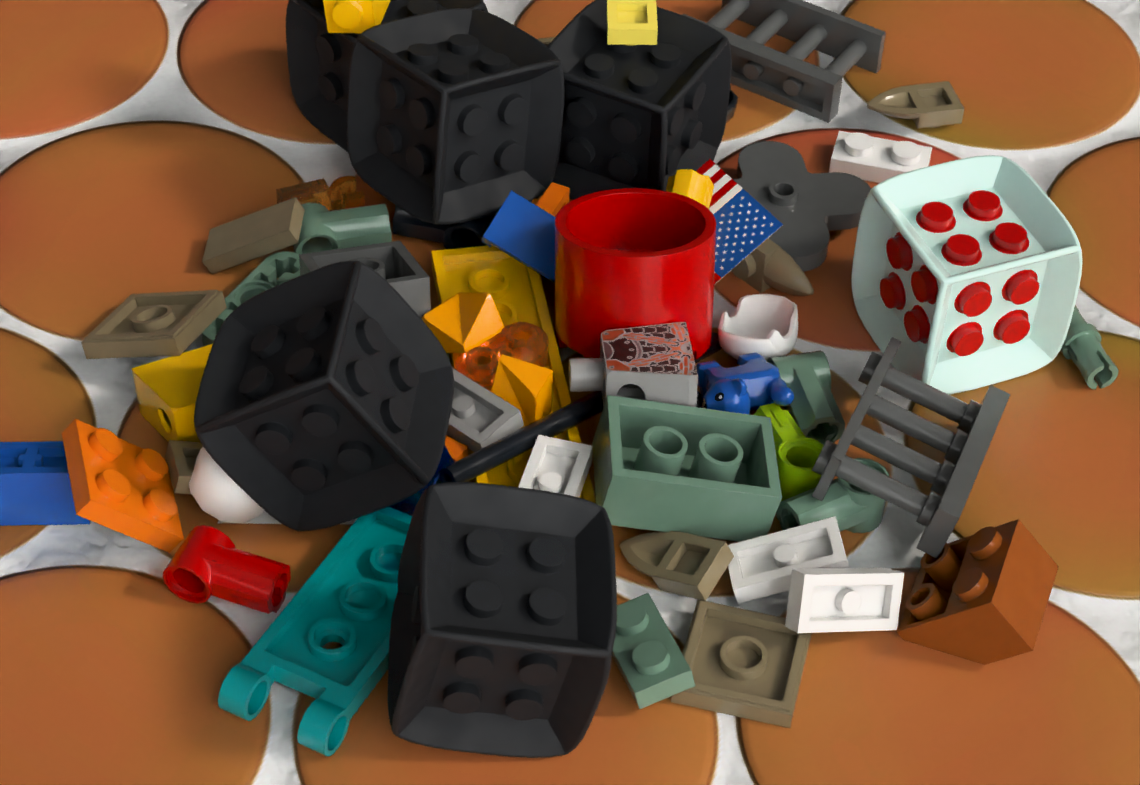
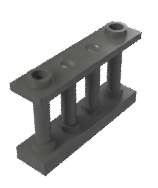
[682,0,886,123]
[812,337,1010,558]

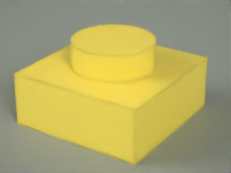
[606,0,658,46]

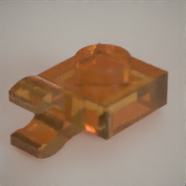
[276,176,365,211]

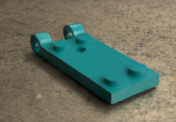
[218,507,412,756]

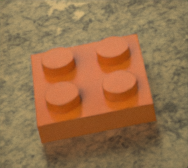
[62,418,184,553]

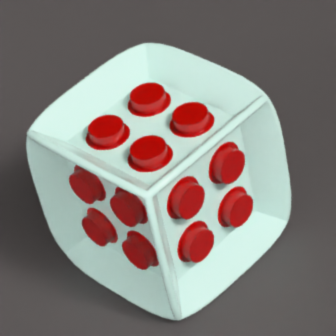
[851,155,1083,395]

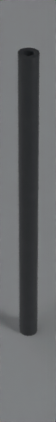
[440,332,722,483]

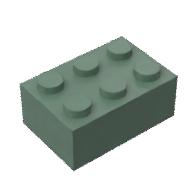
[592,395,782,542]

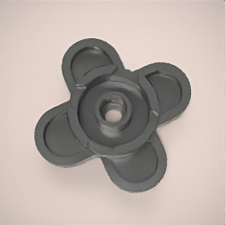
[733,141,871,272]

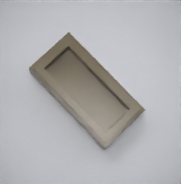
[202,197,305,274]

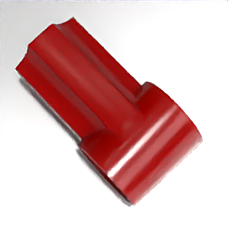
[163,525,291,614]

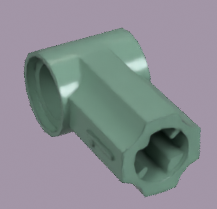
[293,203,392,254]
[767,351,845,445]
[776,458,889,533]

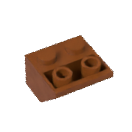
[897,519,1059,665]

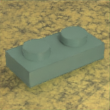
[611,593,696,709]

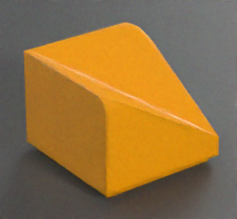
[422,292,505,354]
[491,354,553,429]

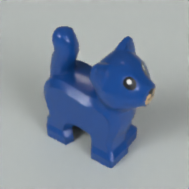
[696,353,794,414]

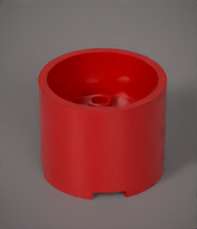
[555,188,716,360]

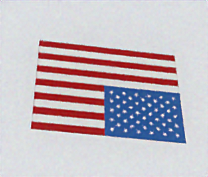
[696,159,783,285]

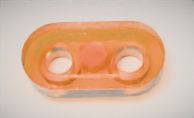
[455,322,549,392]

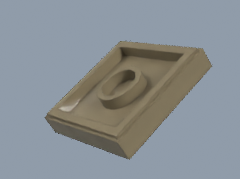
[81,290,227,359]
[671,599,812,728]

